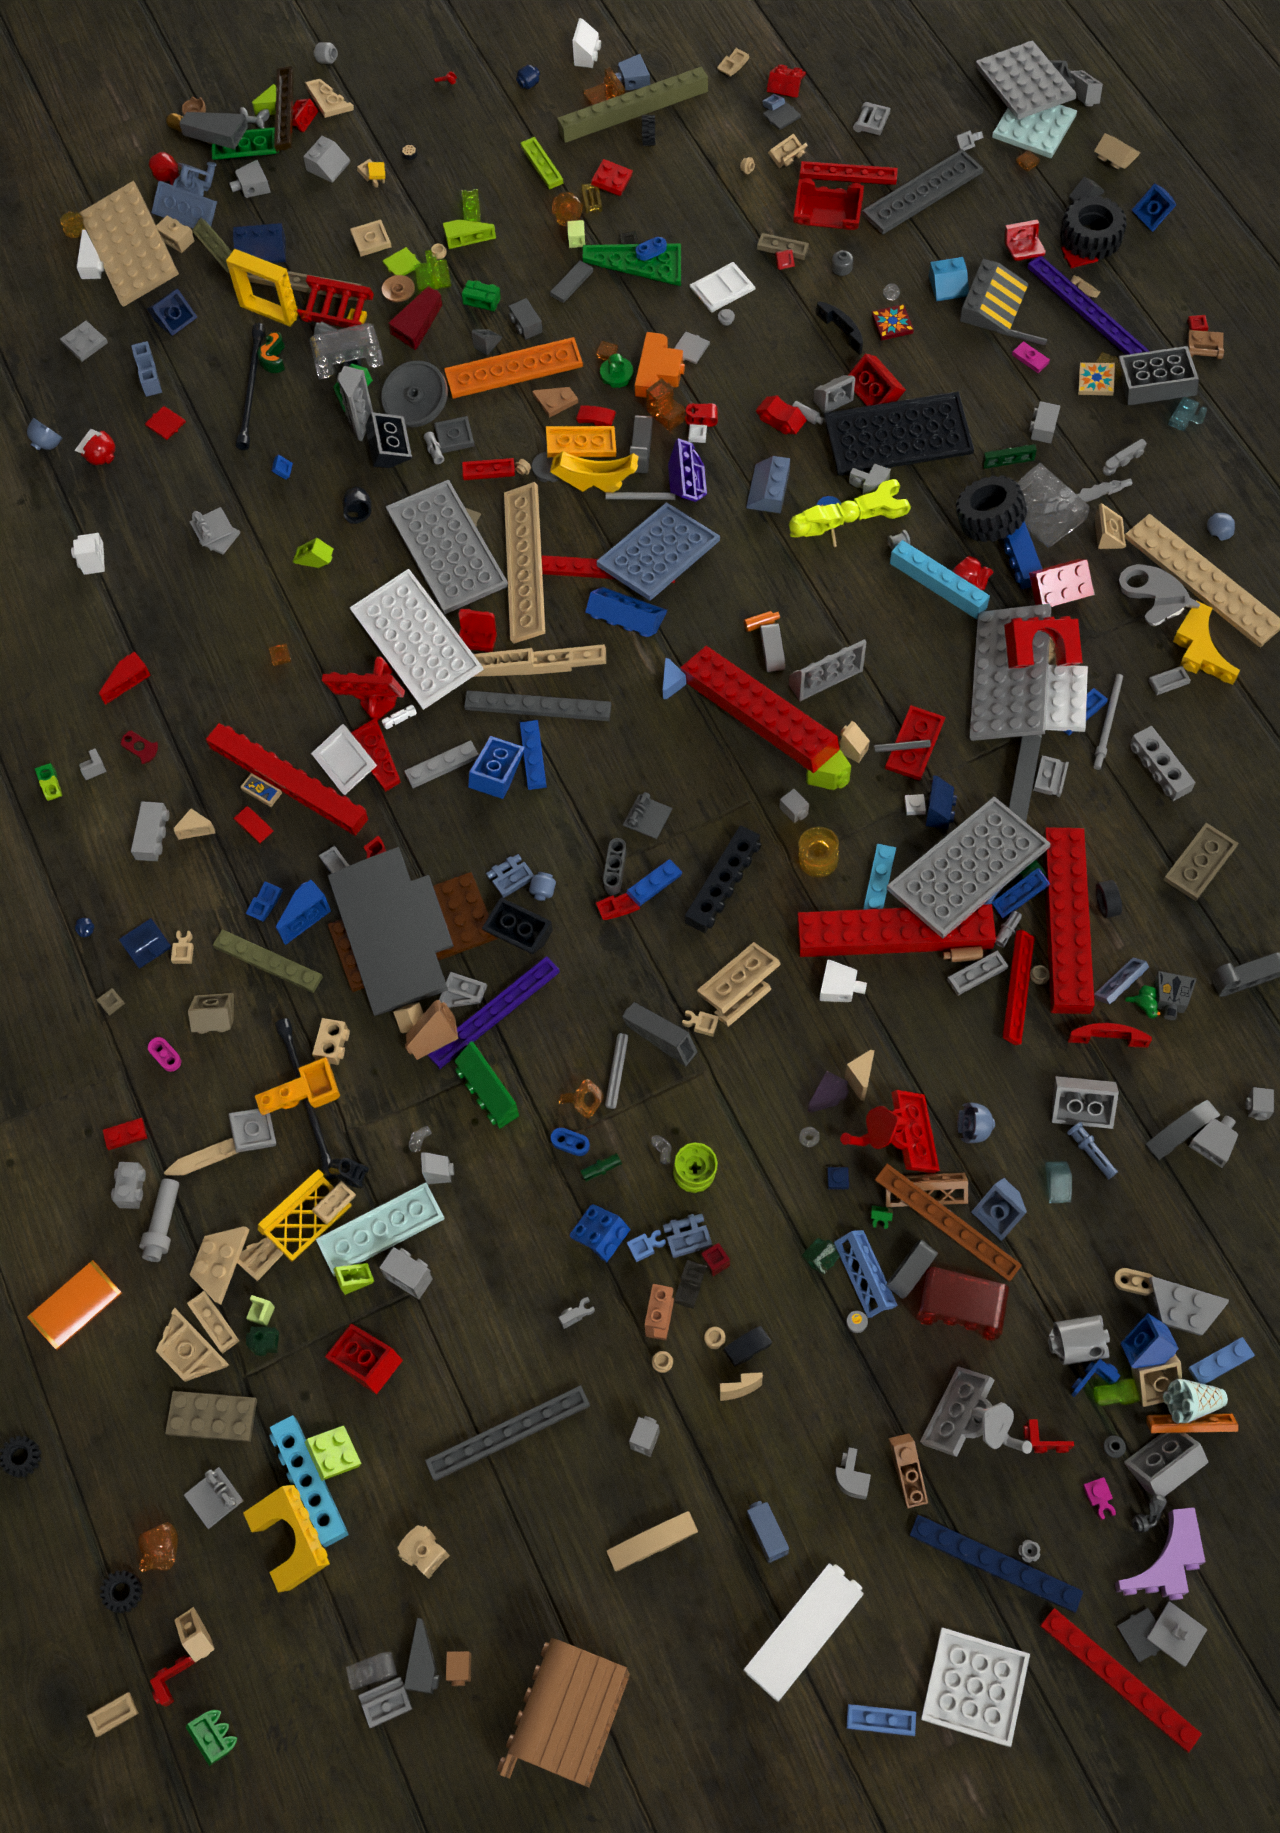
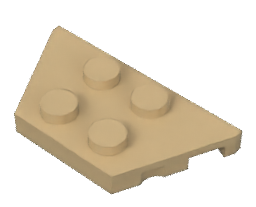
[190,1226,250,1305]
[156,1308,229,1382]

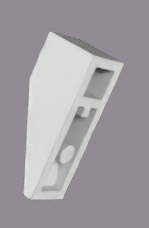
[77,230,104,279]

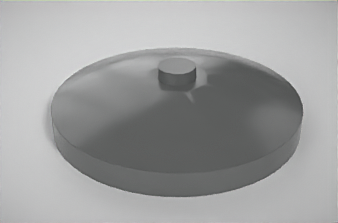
[382,361,448,427]

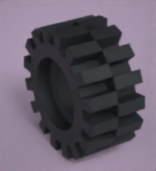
[642,115,656,146]
[0,1436,41,1478]
[100,1570,143,1613]

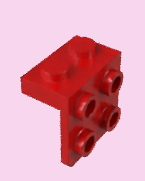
[767,64,806,97]
[1004,220,1046,261]
[458,609,497,652]

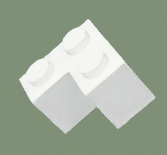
[71,533,105,575]

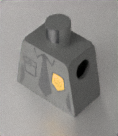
[1155,971,1196,1020]

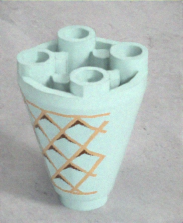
[1163,1379,1228,1423]

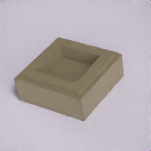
[97,988,125,1015]

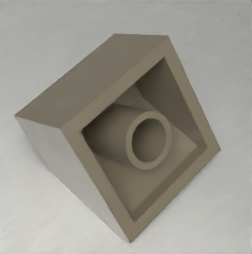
[188,993,234,1034]

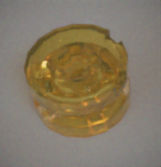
[60,211,86,238]

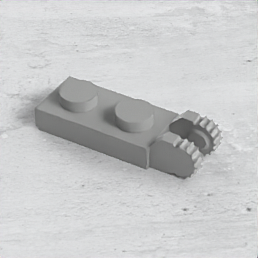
[1102,439,1147,475]

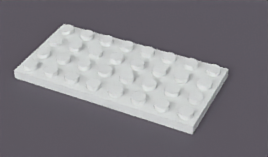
[350,569,484,710]

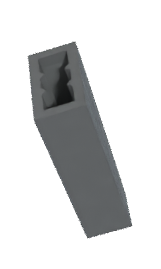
[180,112,248,149]
[622,1002,697,1067]

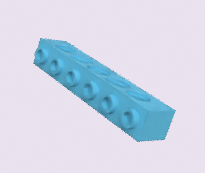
[269,1415,349,1548]

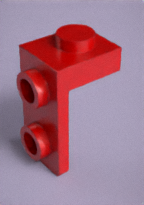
[1023,1419,1074,1453]
[150,1655,196,1707]

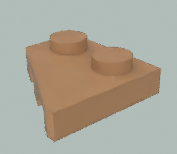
[532,387,578,418]

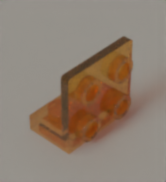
[584,68,625,105]

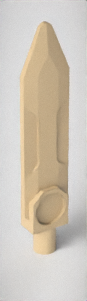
[164,1138,237,1176]

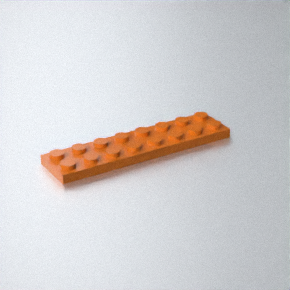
[444,337,583,398]

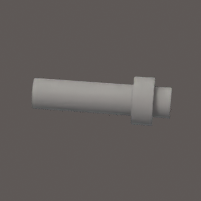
[139,1179,179,1262]

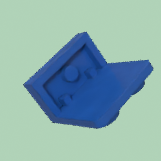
[570,1204,631,1262]

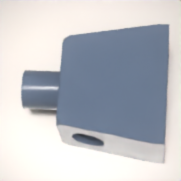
[611,54,650,90]

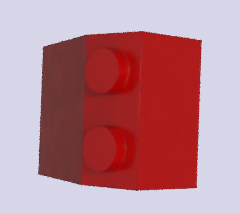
[325,1324,403,1394]

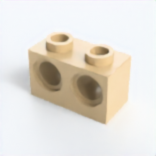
[312,1018,350,1065]

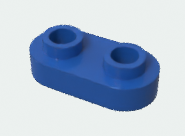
[636,237,667,261]
[551,1128,590,1156]

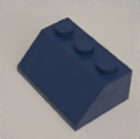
[233,223,286,263]

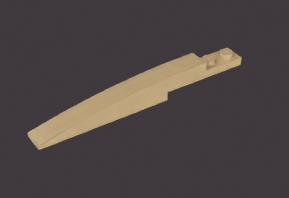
[473,644,606,677]

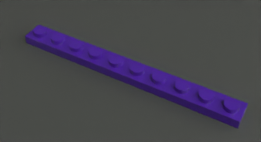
[1028,256,1150,355]

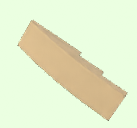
[607,1511,698,1572]

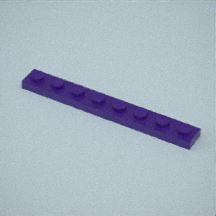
[427,956,560,1069]

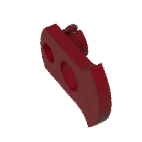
[121,730,158,764]

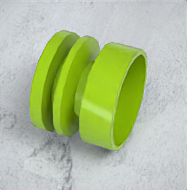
[673,1143,718,1193]

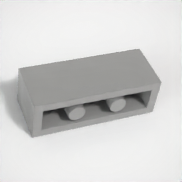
[131,802,169,861]

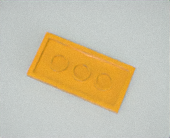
[546,426,616,457]

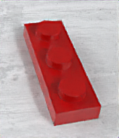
[462,458,515,480]

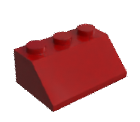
[848,353,906,406]

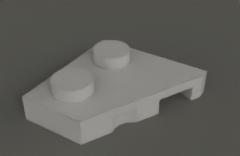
[439,972,487,1008]

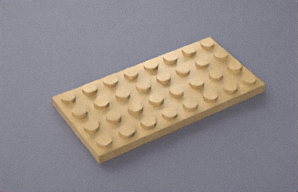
[79,181,179,307]

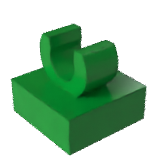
[871,1205,893,1229]

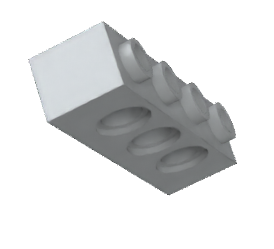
[1130,726,1196,801]

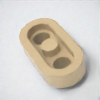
[1113,1268,1154,1296]

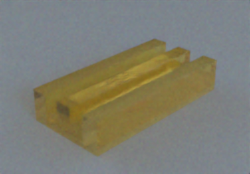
[582,183,602,214]

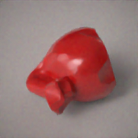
[149,152,179,185]
[952,556,994,591]

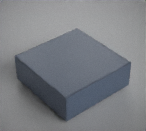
[762,94,785,111]

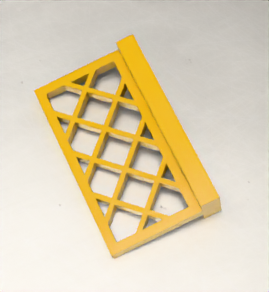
[257,1169,352,1262]

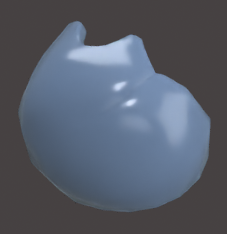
[1207,513,1235,540]

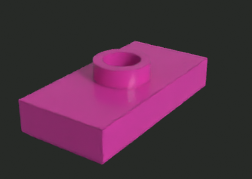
[1012,341,1050,373]

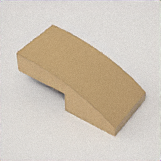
[717,48,749,76]

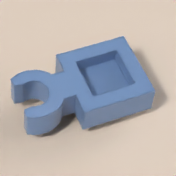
[627,1230,666,1262]

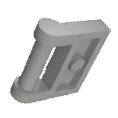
[853,102,890,135]

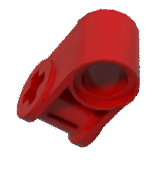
[685,403,718,427]

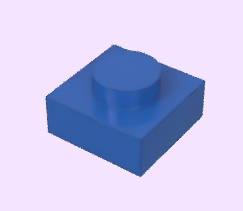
[272,455,293,480]

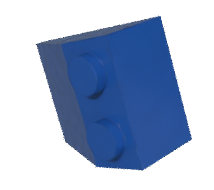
[468,736,525,799]
[276,880,331,945]

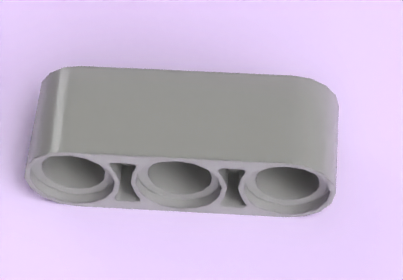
[760,623,785,672]

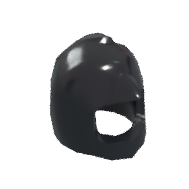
[342,486,372,524]

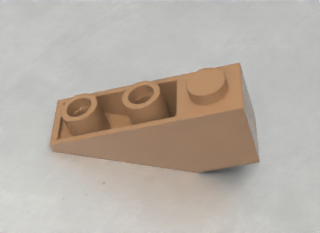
[888,1433,928,1508]

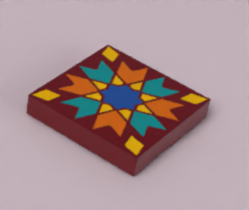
[871,304,914,341]

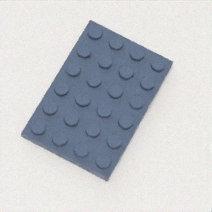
[596,502,720,601]

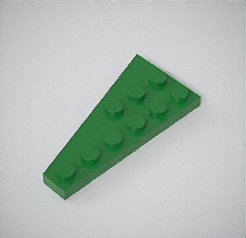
[583,243,681,286]

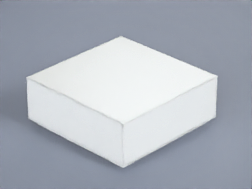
[689,424,707,443]

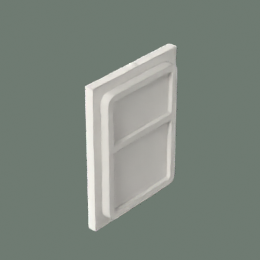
[690,262,755,313]
[311,724,377,795]

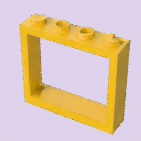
[226,249,299,327]

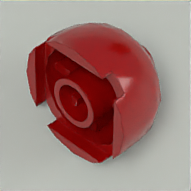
[81,431,115,465]

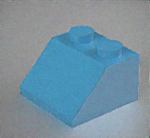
[929,257,969,301]

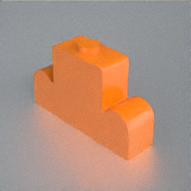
[635,332,685,398]

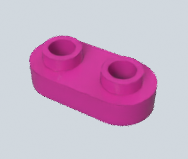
[148,1037,181,1072]

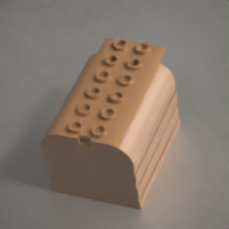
[497,1638,630,1788]

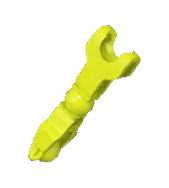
[789,479,911,537]

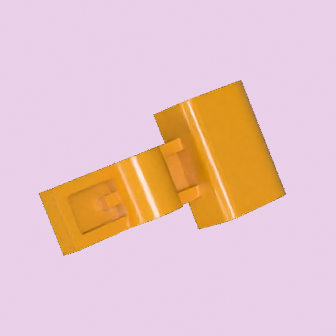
[255,1057,340,1115]

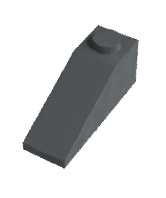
[404,1618,440,1694]

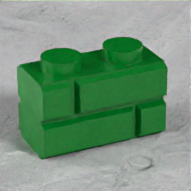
[462,280,501,312]

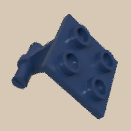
[119,918,172,969]

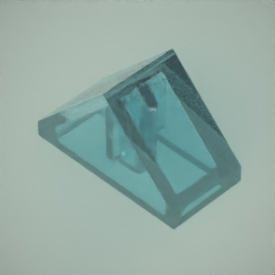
[1045,1162,1072,1203]

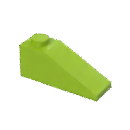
[443,220,496,249]

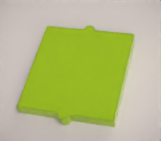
[383,247,421,276]

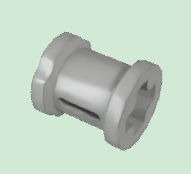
[887,530,911,550]

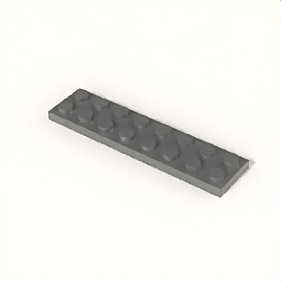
[862,149,983,234]

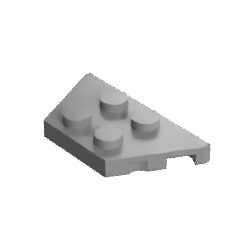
[1149,1276,1229,1336]

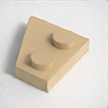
[237,1238,283,1281]

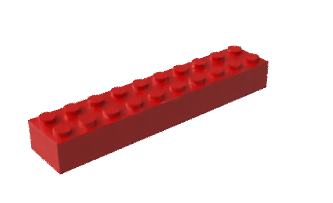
[680,645,840,773]
[1043,827,1095,1014]
[797,904,996,957]

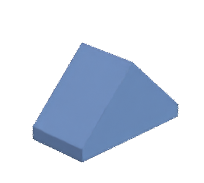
[663,658,686,699]

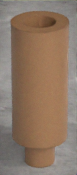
[943,946,983,962]

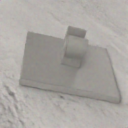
[1146,1601,1207,1667]

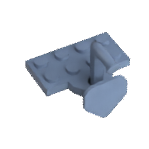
[151,162,217,228]

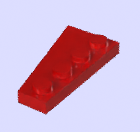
[351,718,401,792]

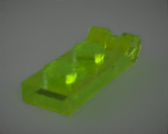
[462,189,481,222]

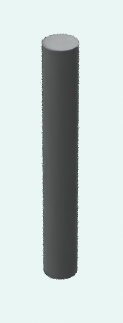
[997,329,1047,345]
[874,740,931,753]

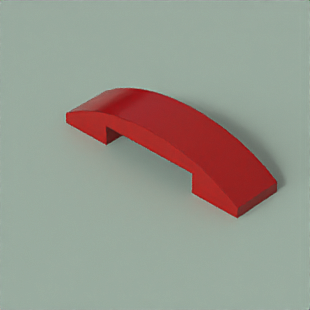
[1068,1023,1152,1048]

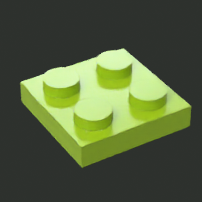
[304,1426,361,1481]

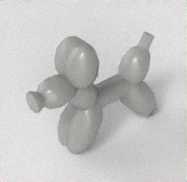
[240,107,270,129]

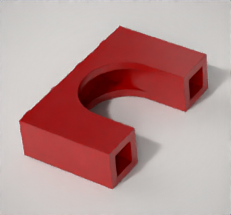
[1004,616,1083,669]

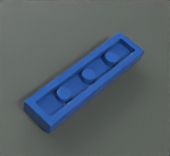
[520,720,547,790]

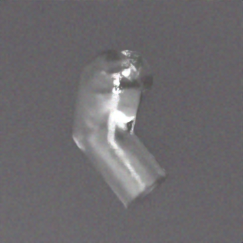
[409,1125,432,1152]
[651,1135,671,1164]

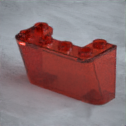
[916,1267,1009,1341]

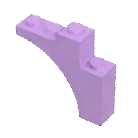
[1115,1508,1205,1600]

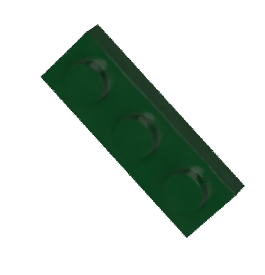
[982,444,1037,469]

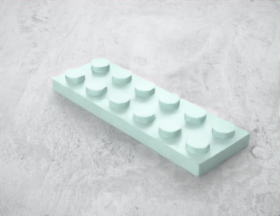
[316,1183,445,1276]

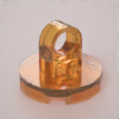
[552,192,583,226]

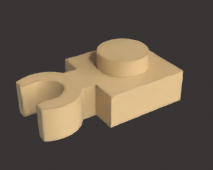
[357,159,385,188]
[1071,275,1100,298]
[171,931,194,964]
[682,1010,719,1037]

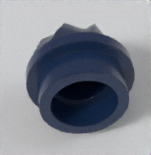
[75,918,94,937]

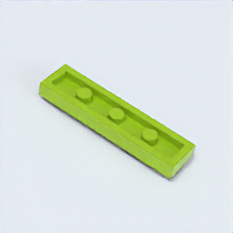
[520,137,564,189]

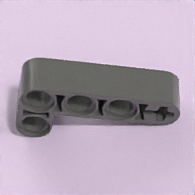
[630,415,653,473]
[1211,952,1280,997]

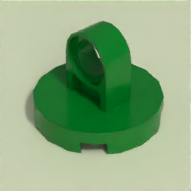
[600,354,633,388]

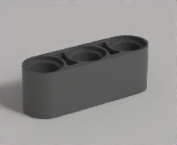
[603,838,627,895]
[886,1239,938,1299]

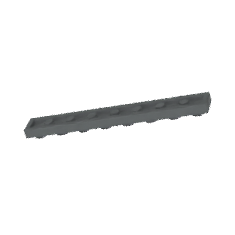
[465,691,612,721]
[425,1385,590,1482]

